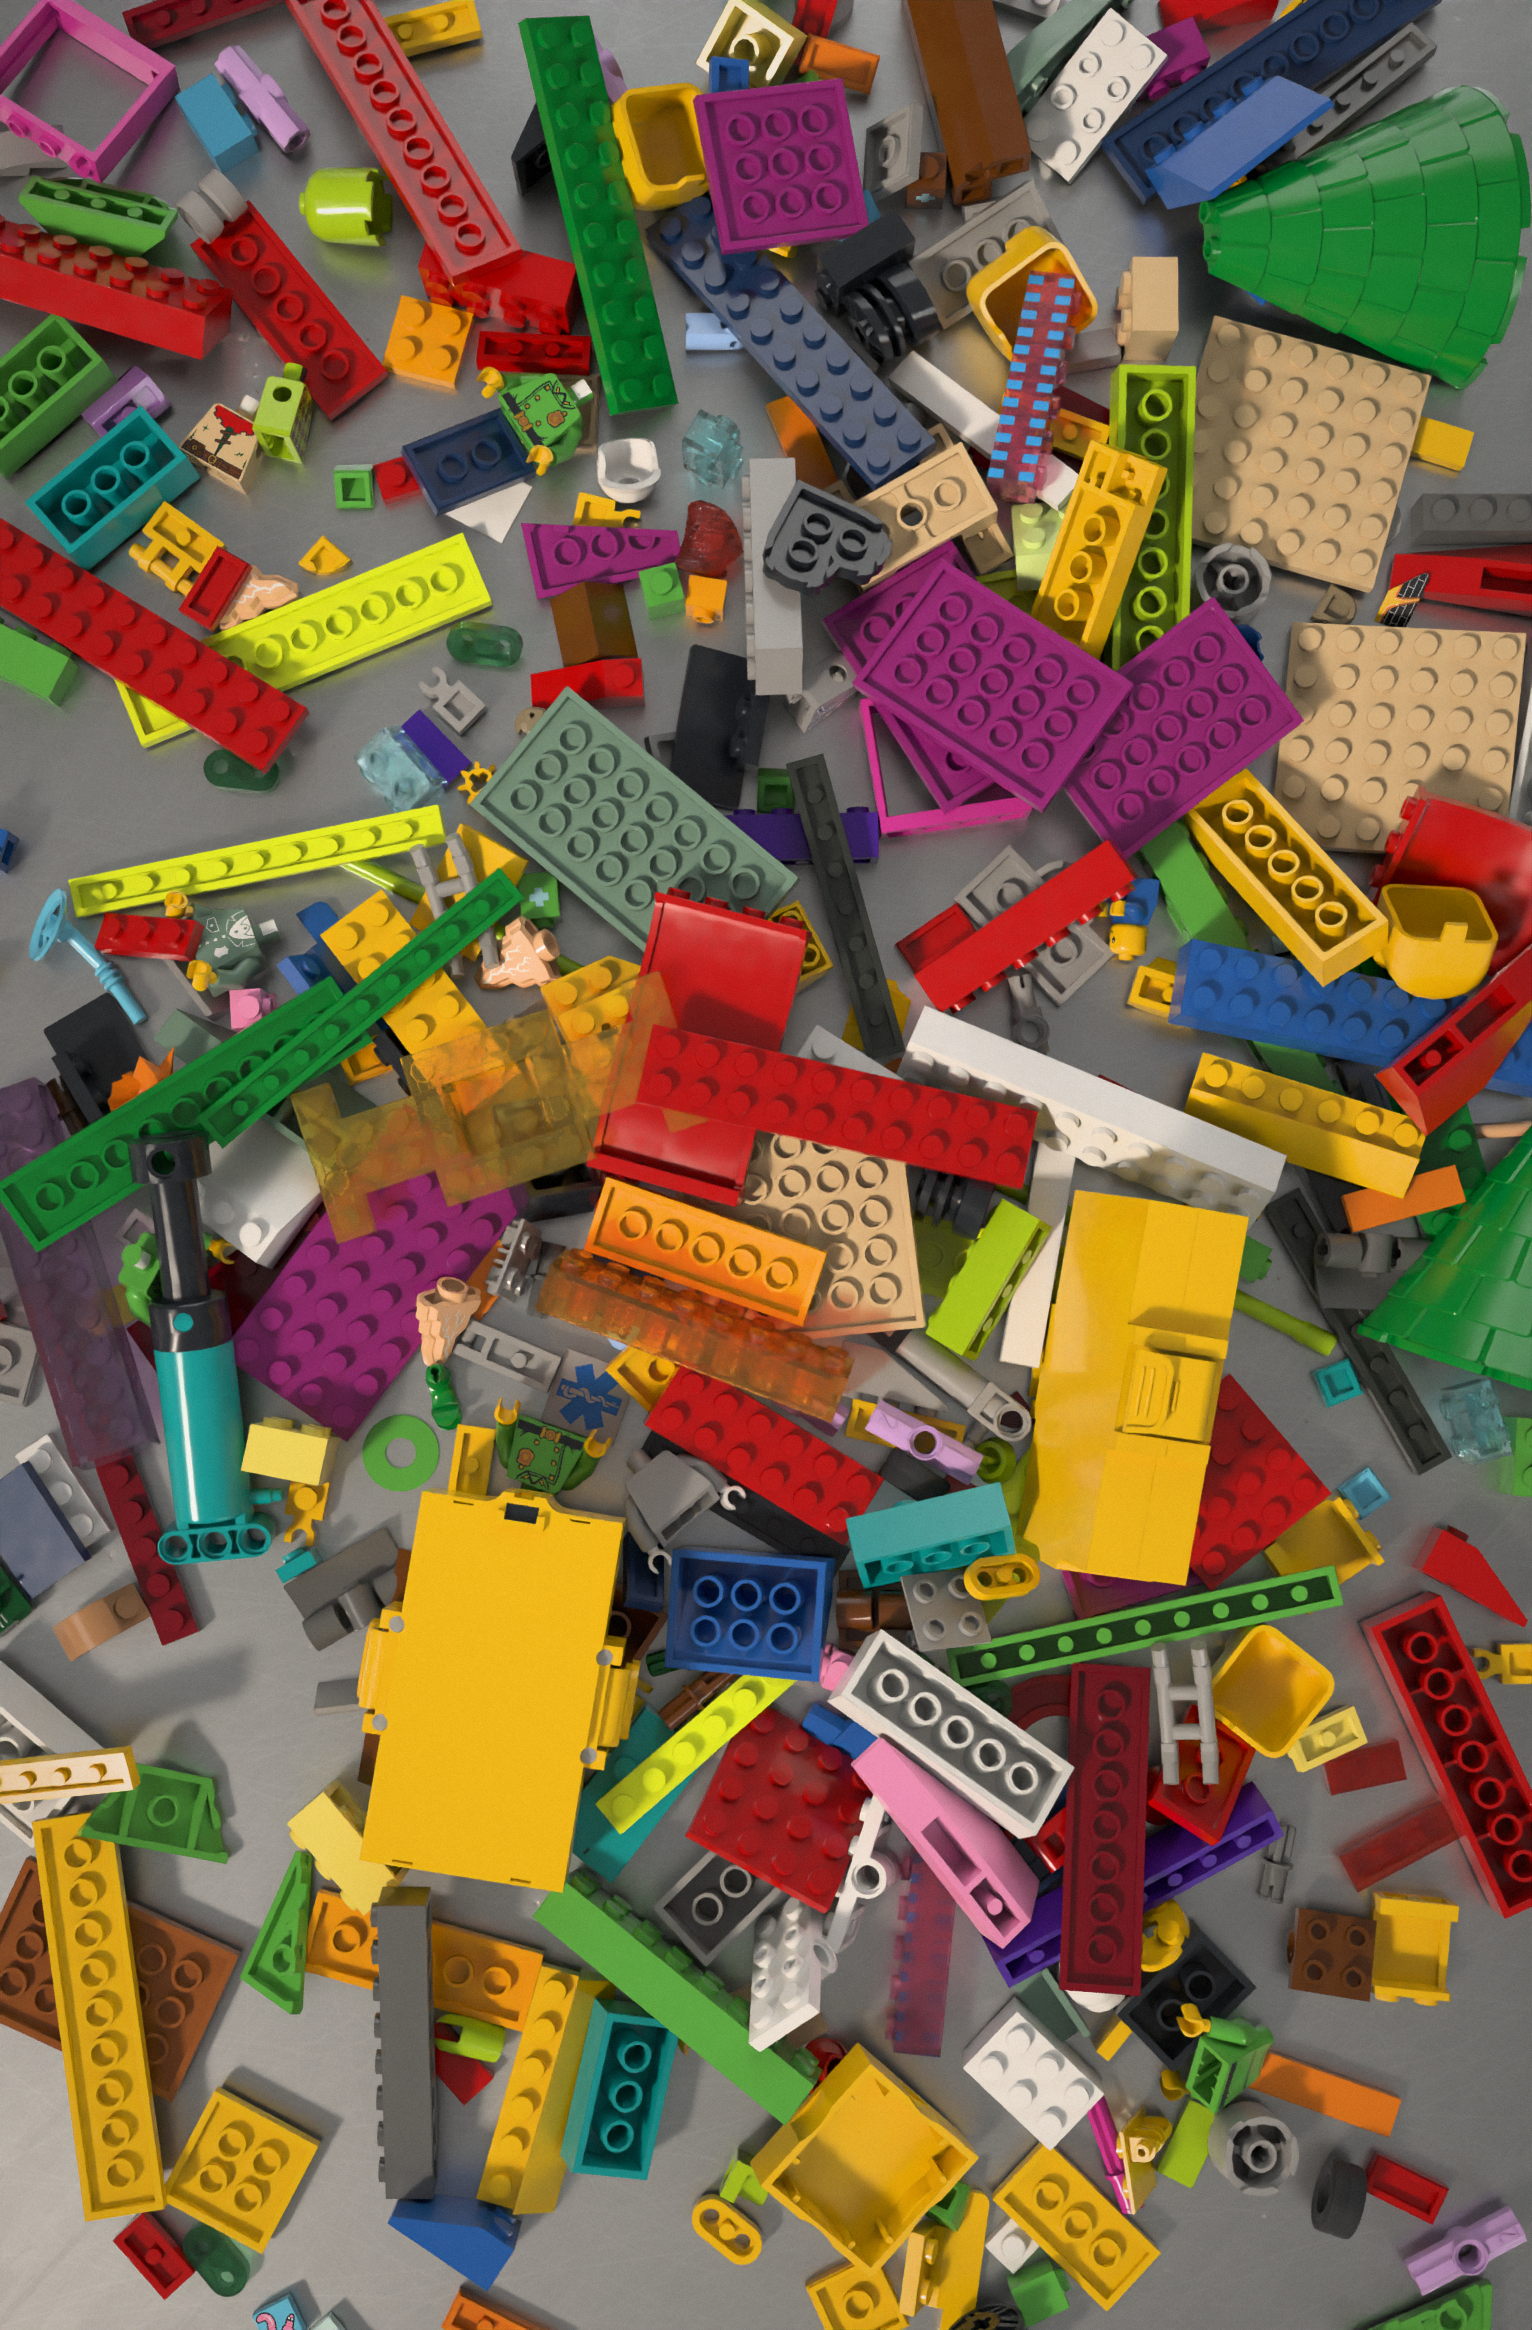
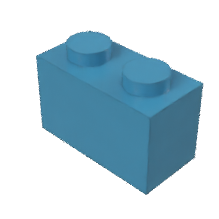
[174,73,259,174]

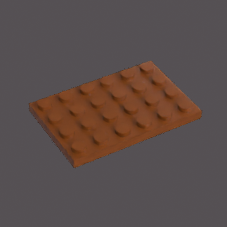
[0,1855,242,2102]

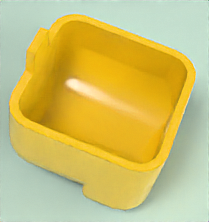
[610,82,710,212]
[966,226,1098,369]
[1373,884,1498,1000]
[1211,1622,1335,1758]

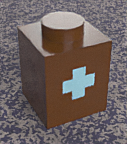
[905,152,946,209]

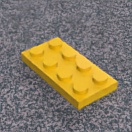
[991,2142,1161,2311]

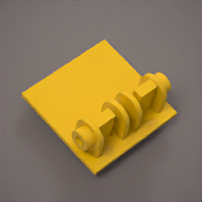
[1116,2106,1172,2214]

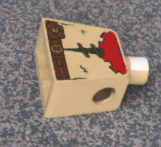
[178,395,264,495]

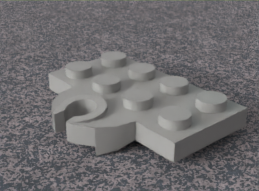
[954,845,1115,1007]

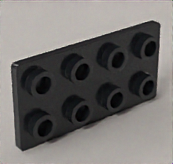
[669,644,770,809]
[44,993,151,1124]

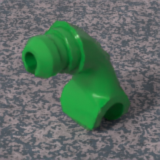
[425,1363,462,1431]

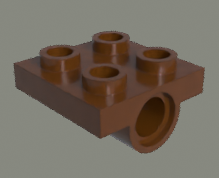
[836,1570,916,1650]
[1286,1908,1377,2002]

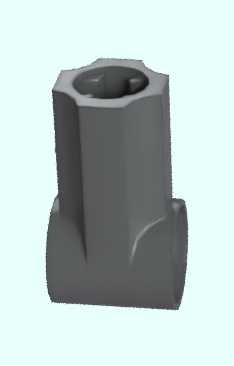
[1335,1059,1393,1111]

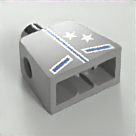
[782,651,857,734]

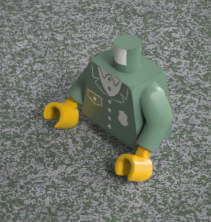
[164,891,282,997]

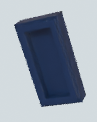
[622,1532,664,1613]

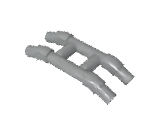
[409,833,500,979]
[1151,1641,1219,1785]

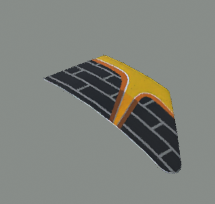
[1374,573,1429,627]

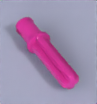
[1087,2095,1145,2214]

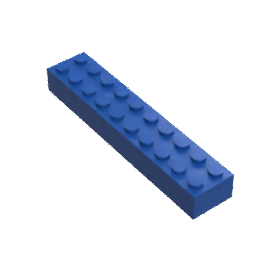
[1168,939,1532,1098]

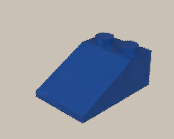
[387,2193,522,2292]

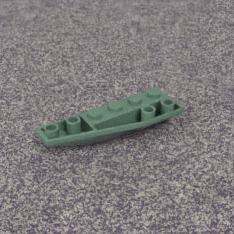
[1006,0,1134,117]
[153,1008,384,1172]

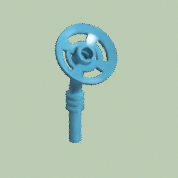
[29,888,147,1025]

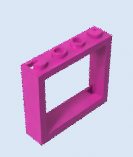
[0,0,180,184]
[859,696,1032,840]

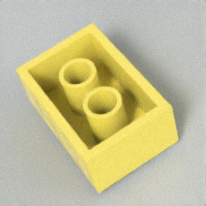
[287,1778,410,1916]

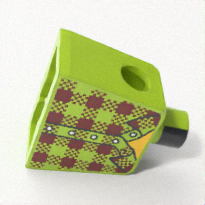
[252,363,314,463]

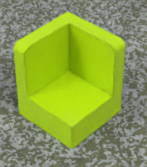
[720,2148,769,2206]

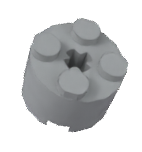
[1190,542,1272,625]
[1207,2101,1300,2197]

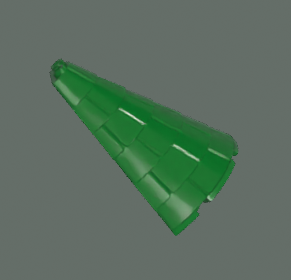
[1199,85,1531,390]
[1356,1125,1532,1391]

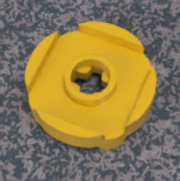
[1141,1898,1190,1972]

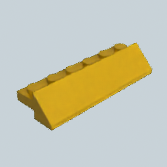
[1030,440,1168,660]
[1183,1052,1426,1199]
[476,1962,616,2215]

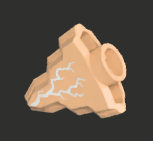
[219,565,299,632]
[473,915,561,989]
[416,1277,481,1366]

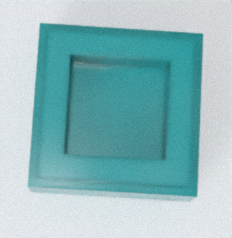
[1311,1358,1364,1408]

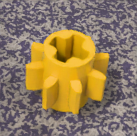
[457,761,497,808]

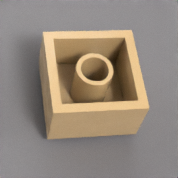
[1115,257,1179,361]

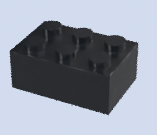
[1113,1919,1257,2072]

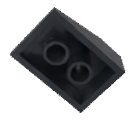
[511,102,553,197]
[492,1093,602,1223]

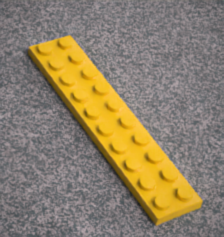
[32,1810,168,2222]

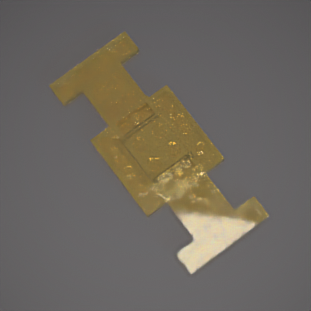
[290,971,709,1244]

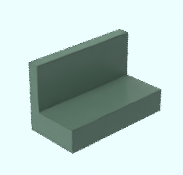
[1014,1967,1091,2042]

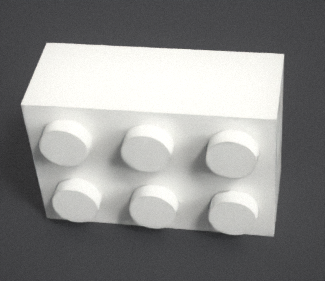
[962,1996,1105,2151]

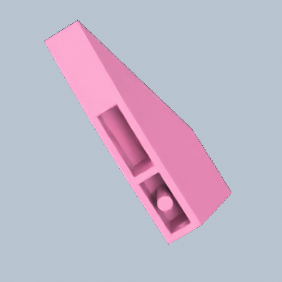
[851,1737,1040,1949]

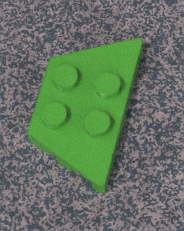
[77,1763,228,1864]

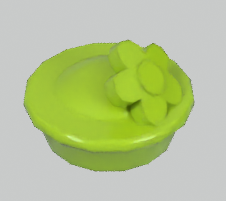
[975,1437,1016,1484]

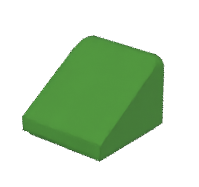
[333,464,375,508]
[757,768,795,813]
[924,2181,971,2232]

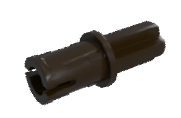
[46,1075,90,1136]

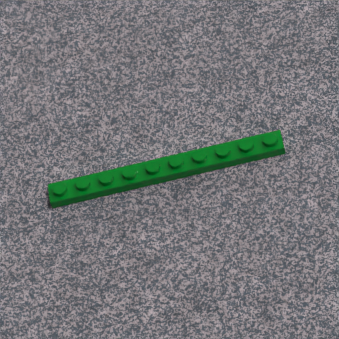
[196,867,524,1149]

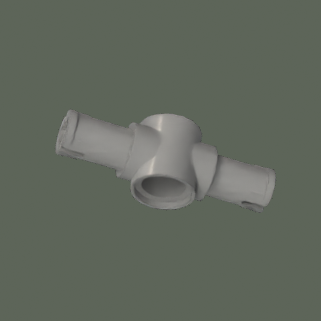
[1007,973,1050,1056]

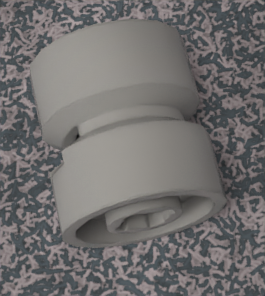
[175,168,248,244]

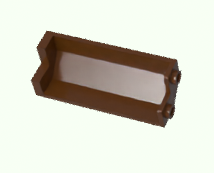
[902,0,1031,207]

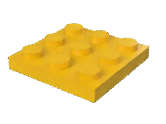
[165,2086,321,2254]

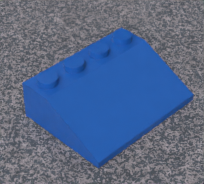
[1145,75,1334,210]
[665,1545,835,1682]

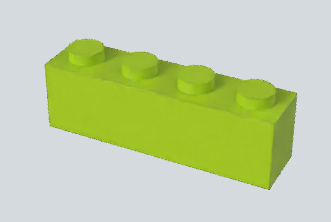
[925,1198,1052,1361]

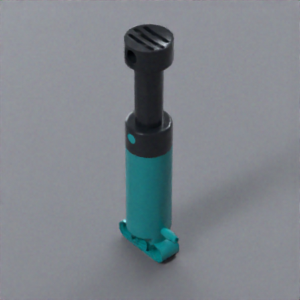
[127,1130,284,1565]

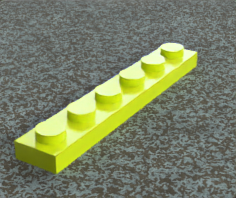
[595,1675,797,1835]

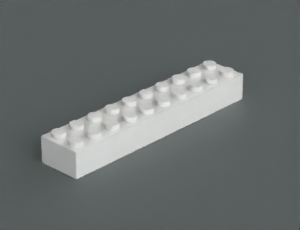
[896,1006,1287,1229]

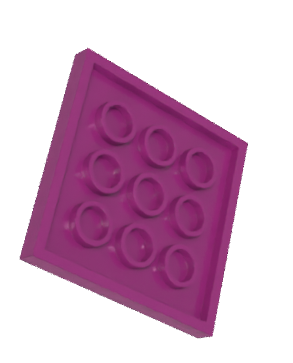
[693,78,869,255]

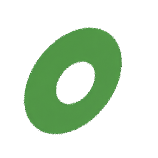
[362,1415,439,1492]

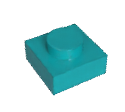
[275,1546,323,1583]

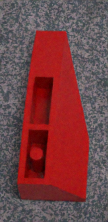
[1388,544,1532,617]
[1375,944,1532,1136]

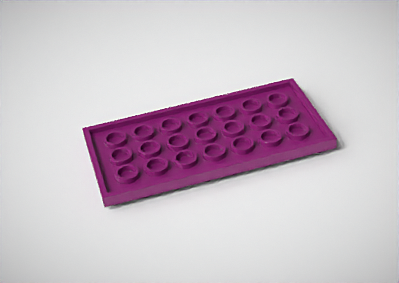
[232,1103,517,1442]

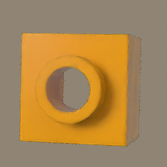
[685,575,728,624]

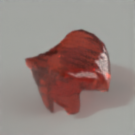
[675,500,744,580]

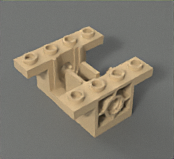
[822,422,1014,595]

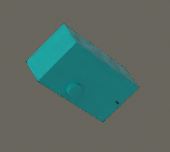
[25,405,200,571]
[846,1482,1016,1590]
[572,1702,704,1884]
[560,1998,678,2180]

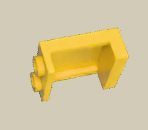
[1369,1890,1459,2006]

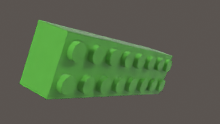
[532,1869,823,2125]

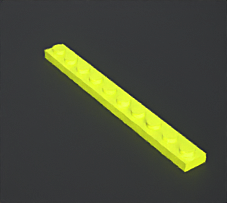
[68,805,447,918]

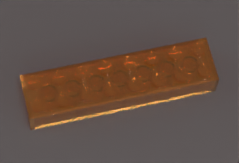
[535,1248,855,1423]

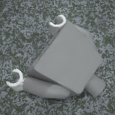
[625,1450,746,1574]

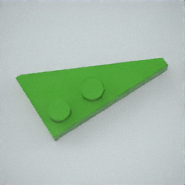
[239,1851,312,2015]
[1367,2279,1493,2330]

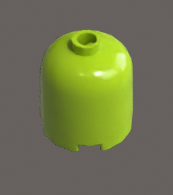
[299,167,393,247]

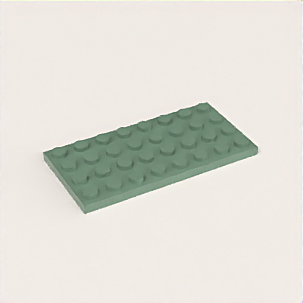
[469,686,801,952]

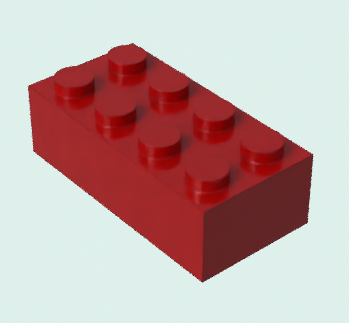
[418,241,582,335]

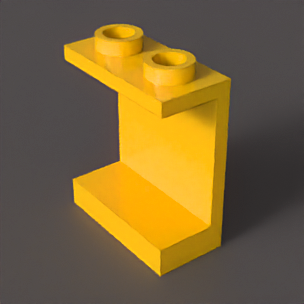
[1260,1495,1385,1615]

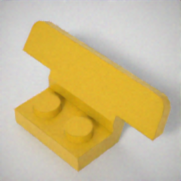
[899,2189,989,2330]

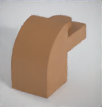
[52,1582,151,1662]

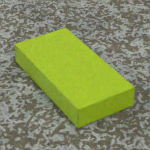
[1155,2095,1215,2189]

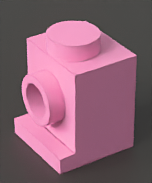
[229,988,277,1032]
[820,1642,857,1691]

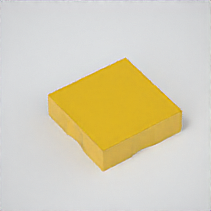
[750,2043,979,2278]

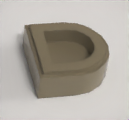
[1310,584,1357,625]

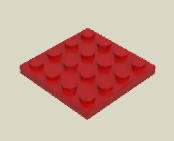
[1189,1373,1332,1591]
[685,1706,873,1914]

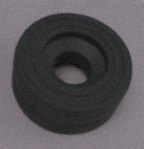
[878,1448,952,1502]
[1311,2158,1367,2239]

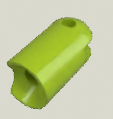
[434,2014,505,2063]

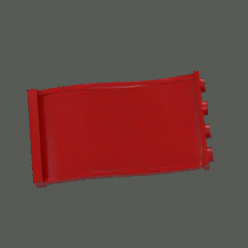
[1367,785,1532,977]
[586,887,812,1207]

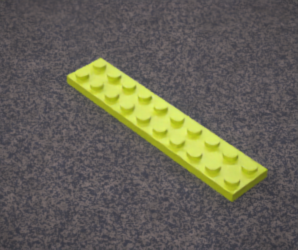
[114,532,493,748]

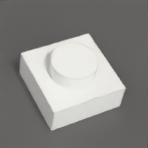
[984,2215,1039,2274]

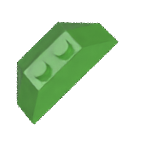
[18,175,178,258]

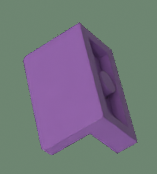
[80,365,171,438]

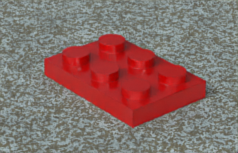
[1147,1704,1256,1846]

